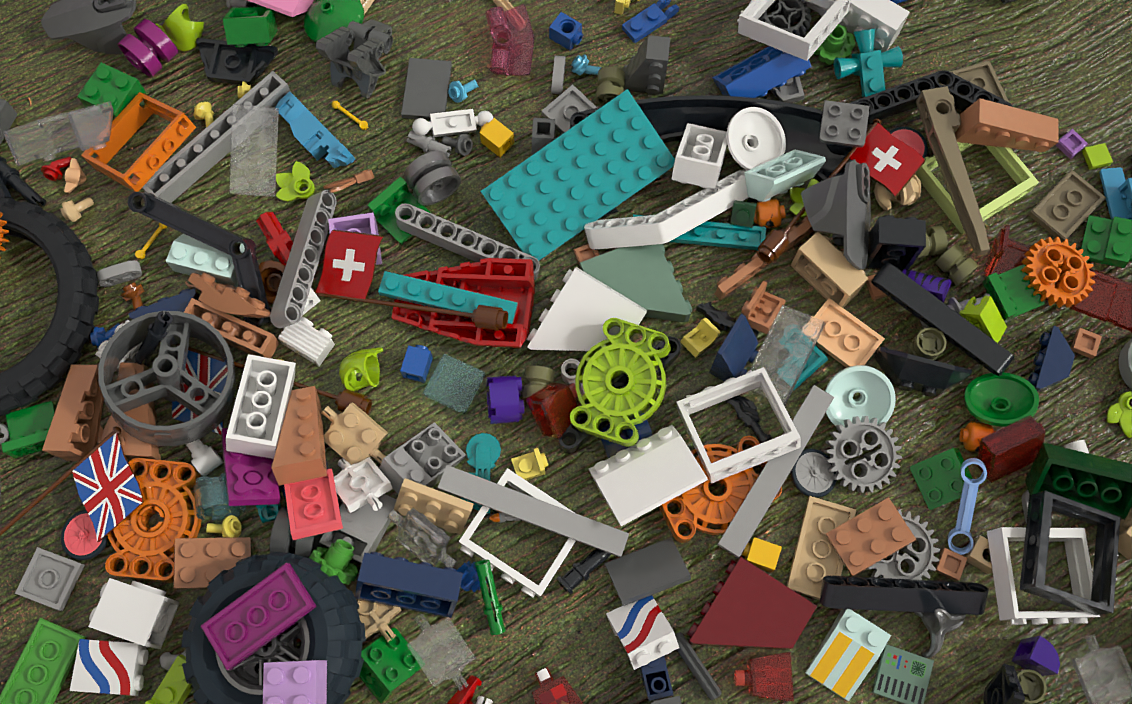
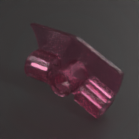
[485,4,534,76]

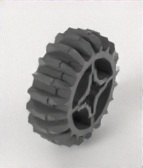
[758,0,812,37]

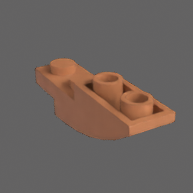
[188,272,271,318]

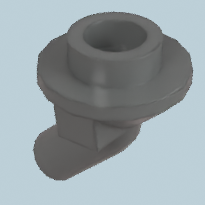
[442,134,473,156]

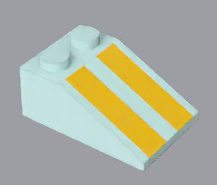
[805,609,891,701]

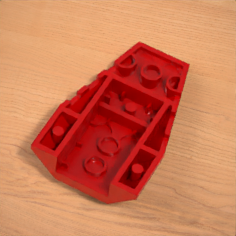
[391,258,535,348]

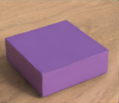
[1056,129,1088,159]

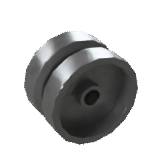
[404,150,461,206]

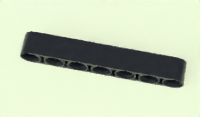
[871,262,1014,377]
[558,336,681,454]
[819,576,989,615]

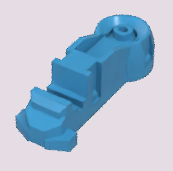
[275,91,355,168]

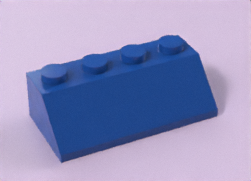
[712,46,812,98]

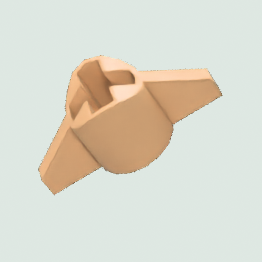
[64,158,86,193]

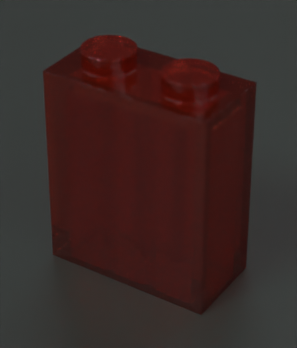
[977,415,1046,483]

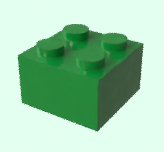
[223,6,278,47]
[77,62,146,121]

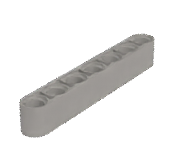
[270,190,337,328]
[395,204,540,281]

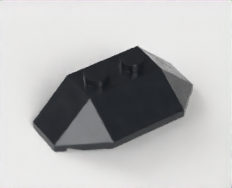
[874,346,972,397]

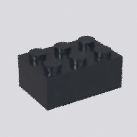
[865,215,926,271]

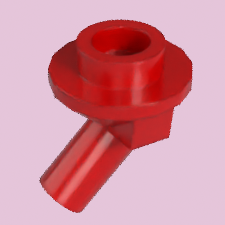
[41,157,71,181]

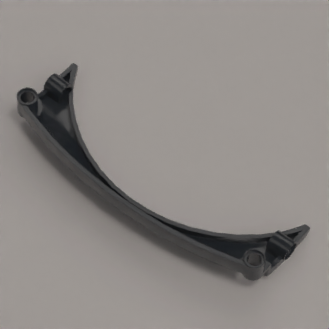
[570,95,853,182]

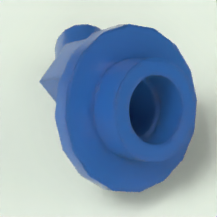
[90,323,120,348]

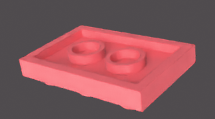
[284,469,343,540]

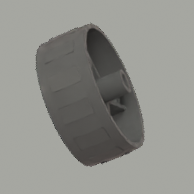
[98,311,236,446]

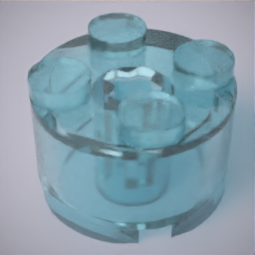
[194,473,246,521]

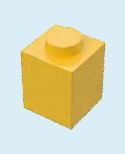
[480,118,514,158]
[742,537,782,573]

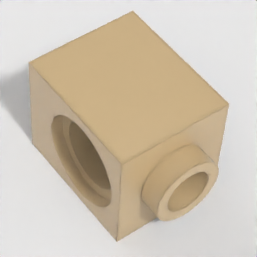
[964,535,993,574]

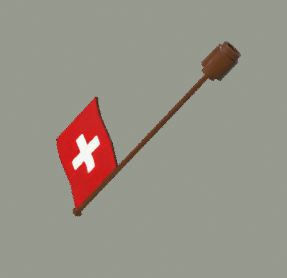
[757,119,925,264]
[313,230,508,331]

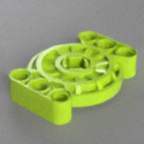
[570,318,671,447]

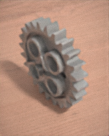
[824,416,902,493]
[866,510,940,580]

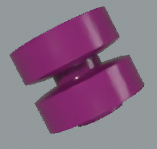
[117,18,178,78]

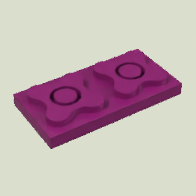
[221,428,280,506]
[201,563,317,670]

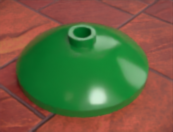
[304,0,364,43]
[964,372,1039,427]

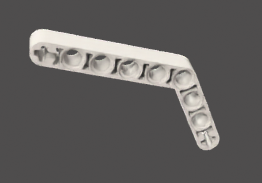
[584,169,749,249]

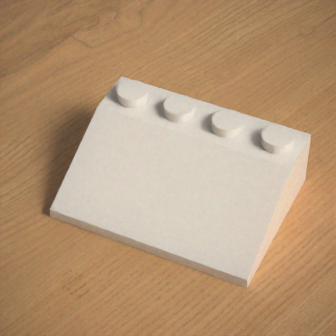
[589,425,708,526]

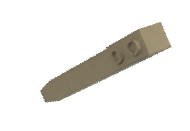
[916,86,990,256]

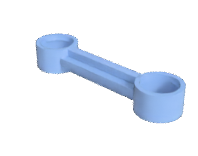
[948,458,987,555]

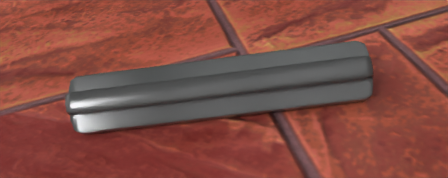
[675,632,722,700]

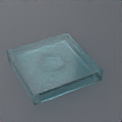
[423,354,485,414]

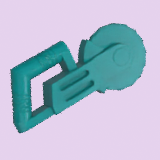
[461,433,501,514]

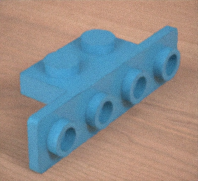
[1099,167,1132,220]

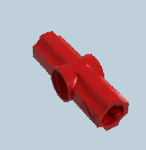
[256,211,293,266]

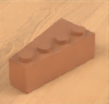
[955,98,1059,152]
[108,362,161,461]
[42,365,104,461]

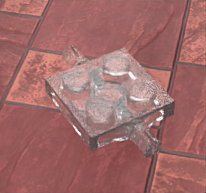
[387,508,457,568]
[407,614,476,691]
[1071,634,1132,704]

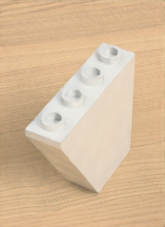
[526,267,647,351]

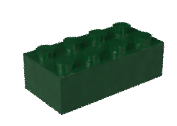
[1025,442,1132,520]

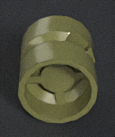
[596,67,625,106]
[917,225,948,259]
[935,243,979,286]
[907,327,947,360]
[521,366,555,406]
[1016,669,1047,704]

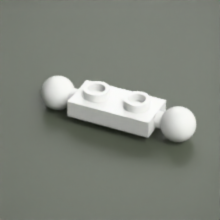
[412,109,493,137]

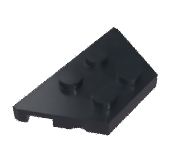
[196,38,279,85]
[983,664,1025,704]

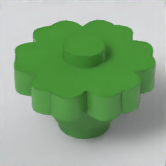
[813,24,855,65]
[309,539,358,584]

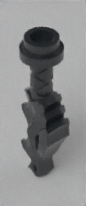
[696,302,759,338]
[725,395,773,444]

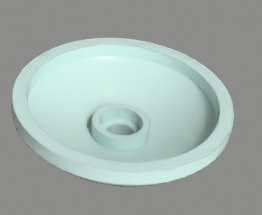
[825,365,896,434]

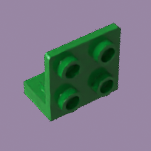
[367,176,432,244]
[982,264,1045,322]
[1,401,55,459]
[910,448,979,510]
[359,628,425,704]

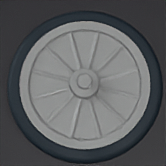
[790,449,836,498]

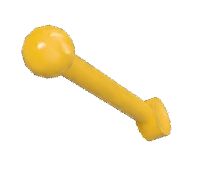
[331,100,368,130]
[135,222,167,260]

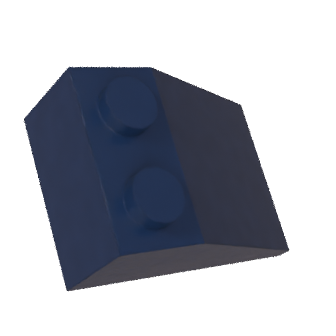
[709,314,759,382]

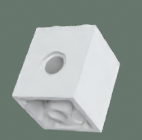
[88,578,180,649]

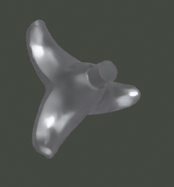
[914,608,966,658]

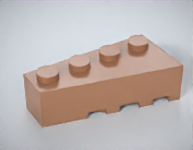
[271,386,327,486]

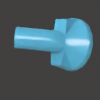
[571,54,601,75]
[448,79,479,103]

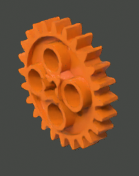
[1021,237,1096,308]

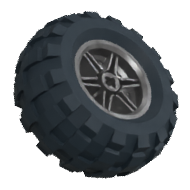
[181,552,366,704]

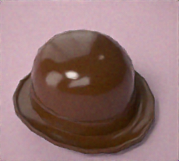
[259,260,286,304]

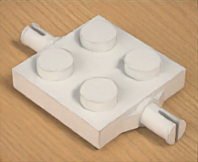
[334,457,393,513]

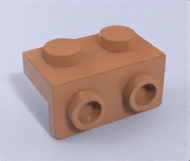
[741,281,786,334]

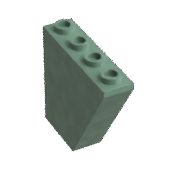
[580,244,692,323]

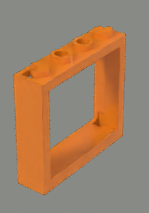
[81,92,196,192]

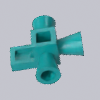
[833,28,903,97]

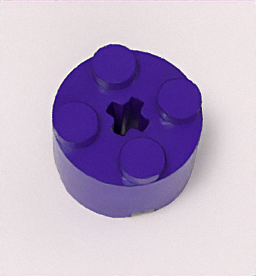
[486,375,524,424]

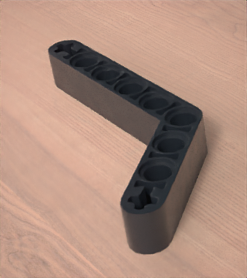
[850,70,1013,125]

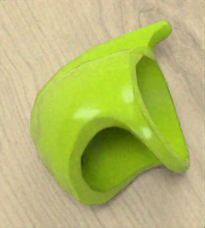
[155,4,204,51]
[339,348,383,391]

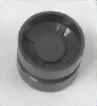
[270,507,324,558]

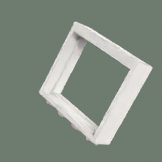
[737,0,850,61]
[676,367,801,483]
[458,468,576,598]
[987,527,1100,625]

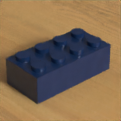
[355,552,463,618]

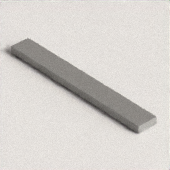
[717,385,835,558]
[438,465,629,557]

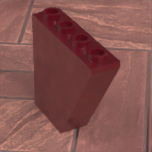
[687,557,817,650]

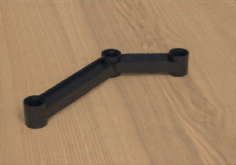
[128,192,271,326]

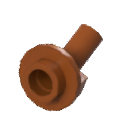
[120,282,145,311]

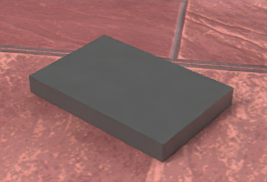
[401,58,452,120]
[605,537,691,606]

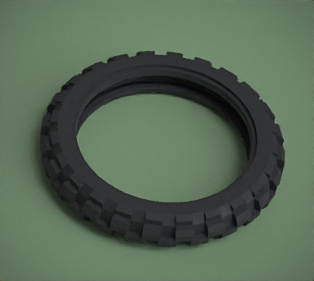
[0,197,99,416]

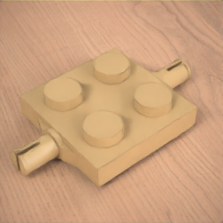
[321,402,388,465]
[344,580,402,642]

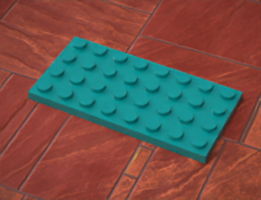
[480,89,675,261]

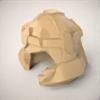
[873,175,921,211]

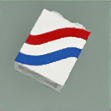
[606,595,679,670]
[70,639,149,696]

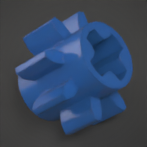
[457,561,487,592]

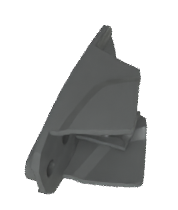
[41,0,136,54]
[801,159,871,270]

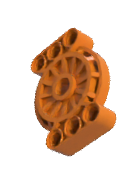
[659,436,782,543]
[105,458,202,583]

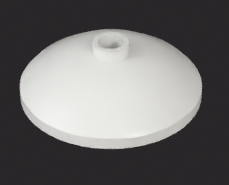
[726,107,786,170]

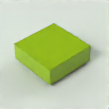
[1082,143,1113,170]

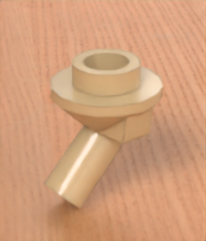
[61,197,94,222]

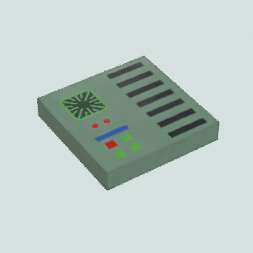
[872,644,934,704]

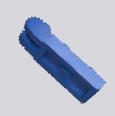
[622,0,679,43]

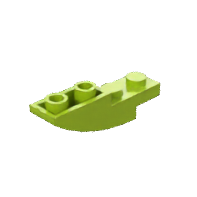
[145,654,193,704]

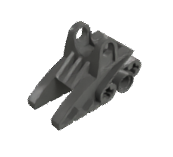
[316,19,393,99]

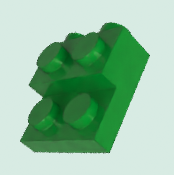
[1080,215,1132,268]

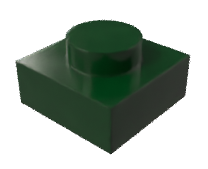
[730,200,757,228]

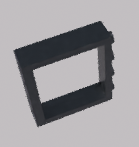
[1019,491,1120,615]

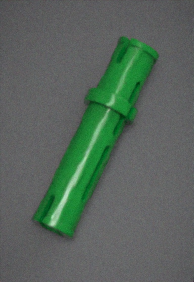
[475,559,506,635]

